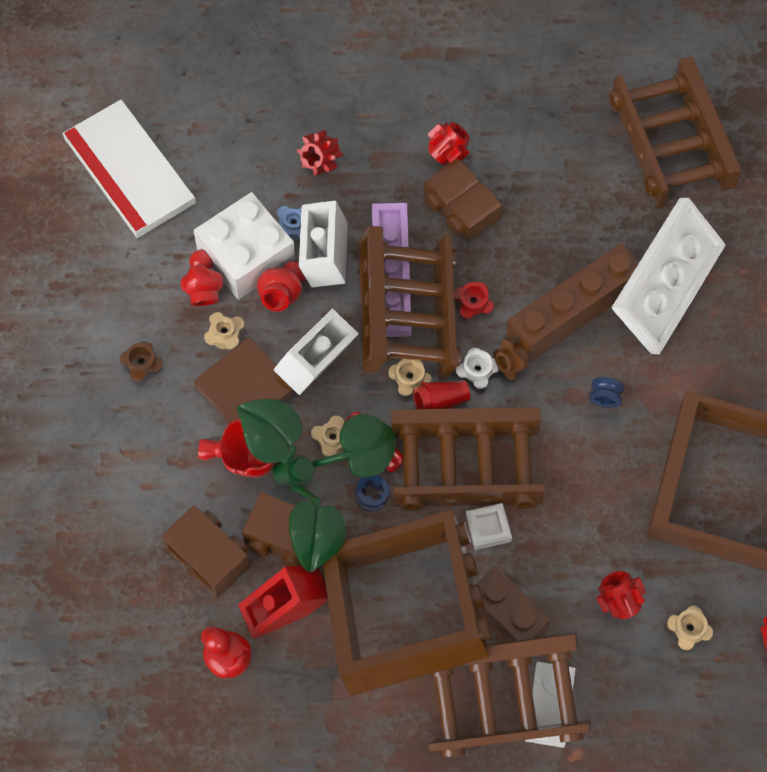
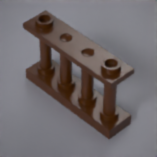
[609,56,742,208]
[359,225,461,380]
[391,407,545,511]
[429,632,592,757]

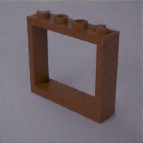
[646,390,767,571]
[323,509,491,696]

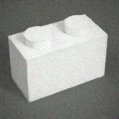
[299,201,348,287]
[274,308,359,395]

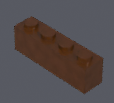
[505,243,639,363]

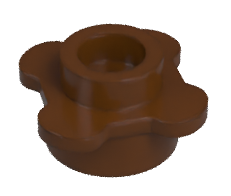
[493,339,529,380]
[120,341,163,382]

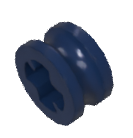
[589,377,624,408]
[355,475,390,512]

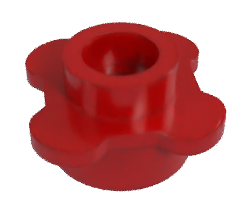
[454,282,494,319]

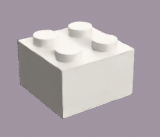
[194,192,295,300]

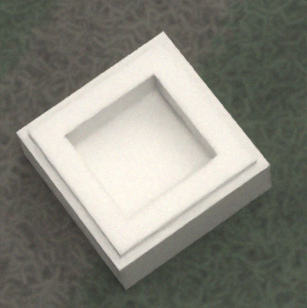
[465,503,512,550]

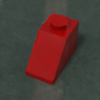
[238,565,328,638]

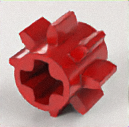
[428,122,470,165]
[297,130,343,175]
[596,571,646,619]

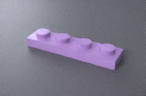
[372,203,411,337]

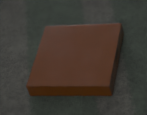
[193,337,296,423]

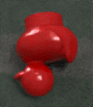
[180,249,224,307]
[257,261,307,312]
[201,627,252,679]

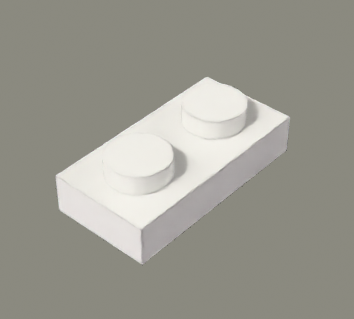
[525,662,576,748]

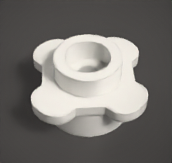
[456,348,499,389]

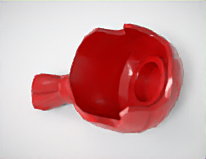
[198,419,276,478]

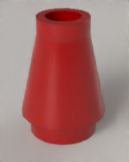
[413,380,471,409]

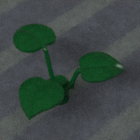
[236,399,396,572]

